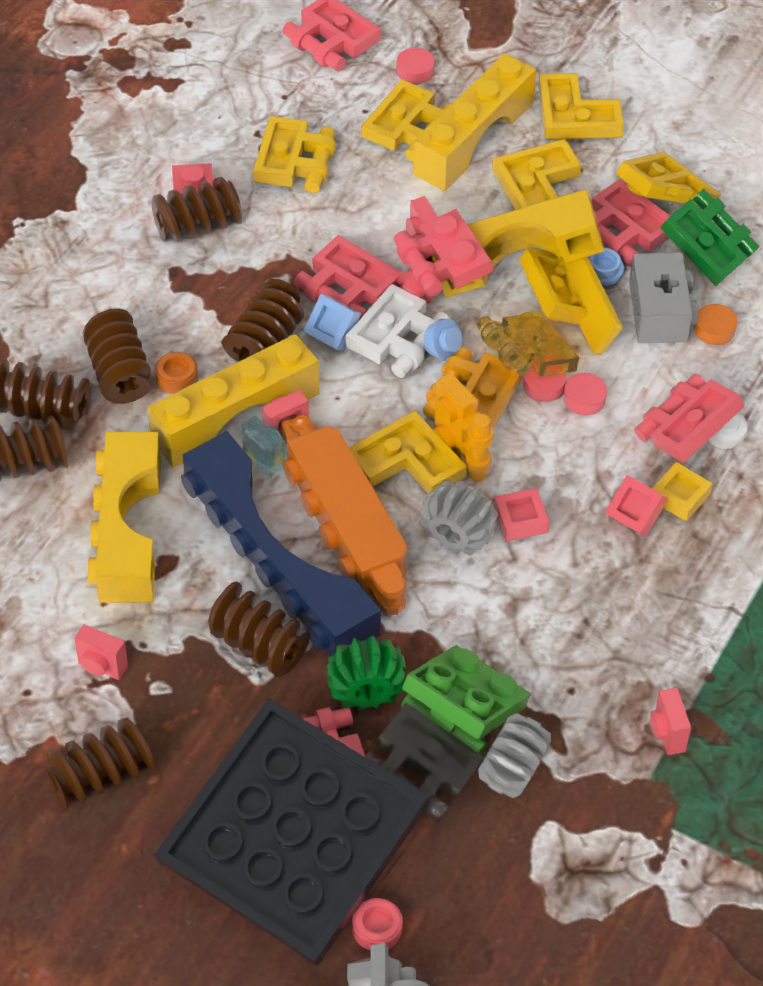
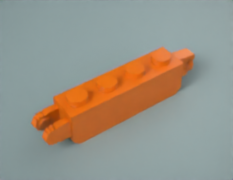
[282,414,408,616]

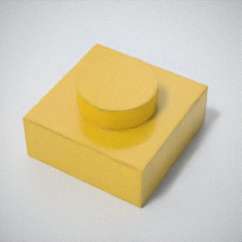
[652,462,713,521]

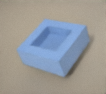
[303,294,361,351]

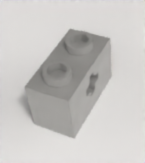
[629,252,698,343]

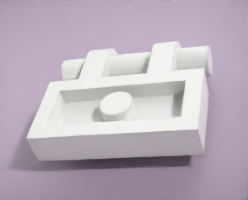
[345,284,450,378]

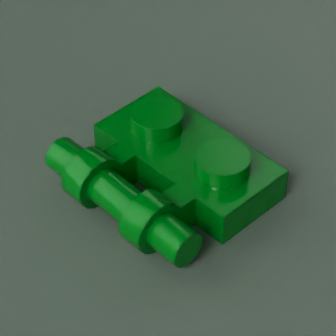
[660,189,760,286]

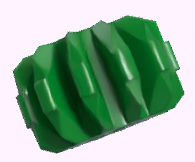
[326,635,406,712]

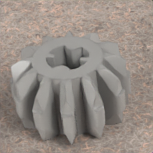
[420,480,498,555]
[478,713,551,798]

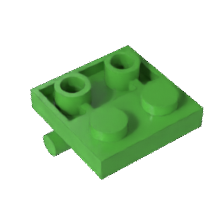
[401,645,531,759]

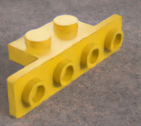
[519,248,622,355]

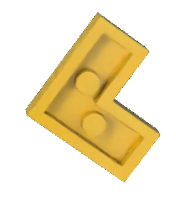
[538,73,624,139]
[492,139,581,210]
[349,410,467,494]

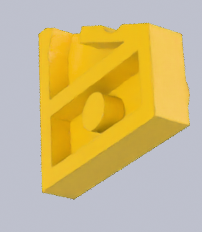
[616,151,721,204]

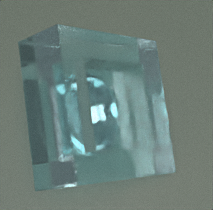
[241,416,285,477]

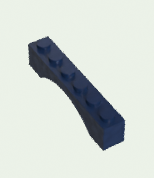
[181,431,381,656]

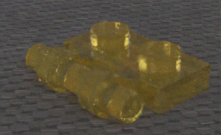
[477,312,580,377]

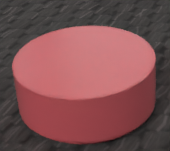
[396,48,435,84]
[523,360,566,402]
[563,373,607,415]
[352,898,403,951]

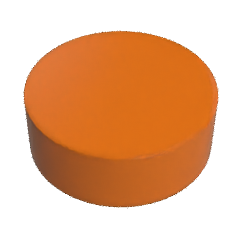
[694,304,737,345]
[155,352,198,394]

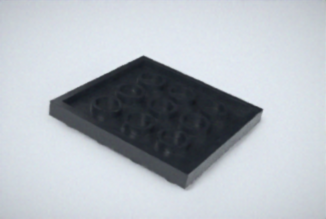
[154,698,430,966]

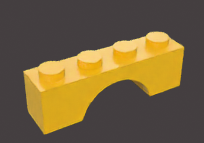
[413,53,537,191]
[432,189,605,298]
[147,334,319,468]
[88,432,161,603]

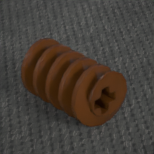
[152,177,242,242]
[221,279,304,362]
[83,308,151,404]
[0,359,90,430]
[0,415,68,481]
[208,581,311,676]
[47,717,155,810]

